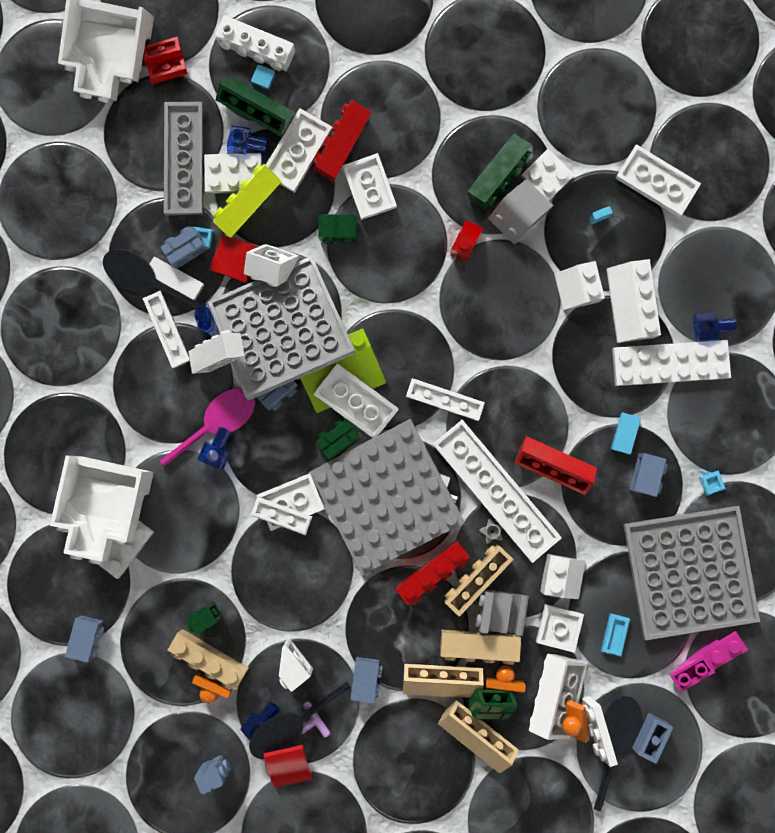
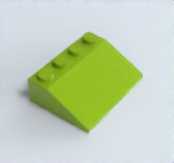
[301,328,386,413]

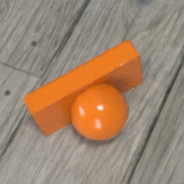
[484,665,526,693]
[192,672,233,704]
[562,700,590,743]

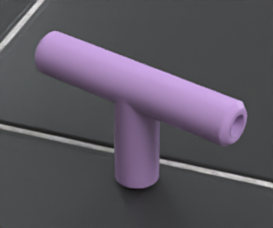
[302,702,330,738]

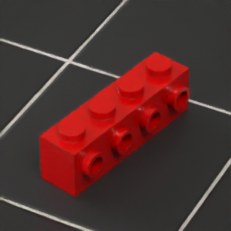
[313,100,371,181]
[515,436,597,495]
[396,540,469,605]

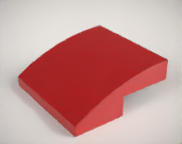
[143,37,188,84]
[209,235,258,283]
[264,745,312,788]

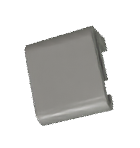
[488,179,554,245]
[475,589,529,636]

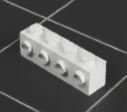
[215,15,295,72]
[188,330,244,374]

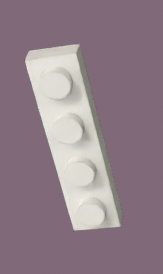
[143,291,190,369]
[406,378,485,421]

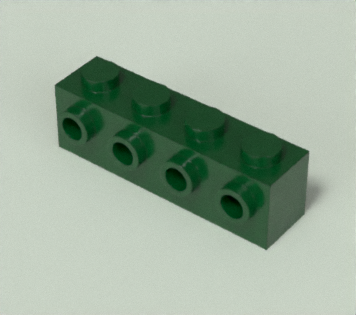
[215,77,296,136]
[467,134,533,211]

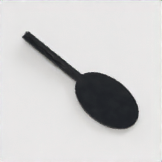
[103,249,206,314]
[249,681,351,759]
[593,696,642,811]

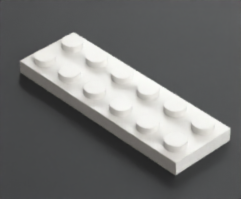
[612,340,731,386]

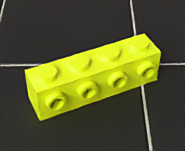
[213,164,282,238]

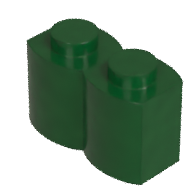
[318,214,357,244]

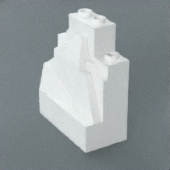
[58,0,154,103]
[50,456,154,564]

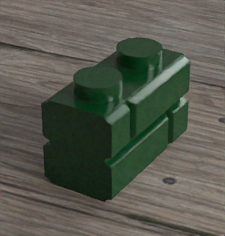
[316,419,360,461]
[186,601,222,635]
[468,690,517,719]

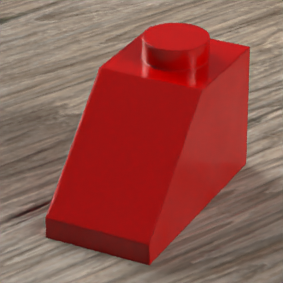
[450,220,483,262]

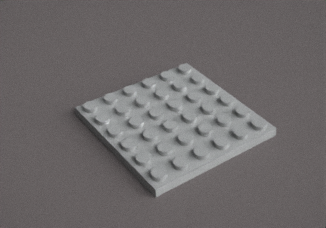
[208,256,356,401]
[309,419,465,575]
[623,506,760,640]

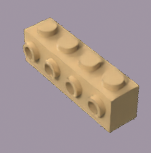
[444,545,514,617]
[168,629,248,690]
[440,629,521,665]
[403,664,484,698]
[438,700,518,773]

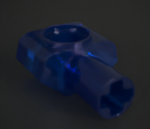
[227,125,269,155]
[194,303,215,334]
[693,312,737,342]
[197,426,232,470]
[240,701,280,739]

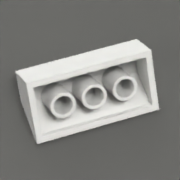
[606,259,661,343]
[529,654,588,740]

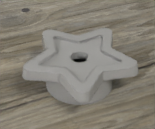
[479,519,503,544]

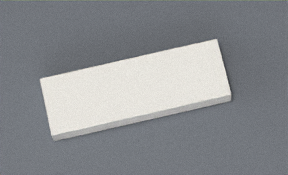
[150,257,204,301]
[251,497,312,535]

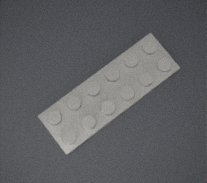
[164,102,203,215]

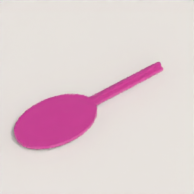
[160,388,255,467]

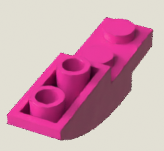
[670,631,748,692]

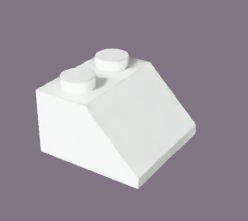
[244,244,299,287]
[554,261,605,311]
[540,554,585,599]
[279,638,313,692]

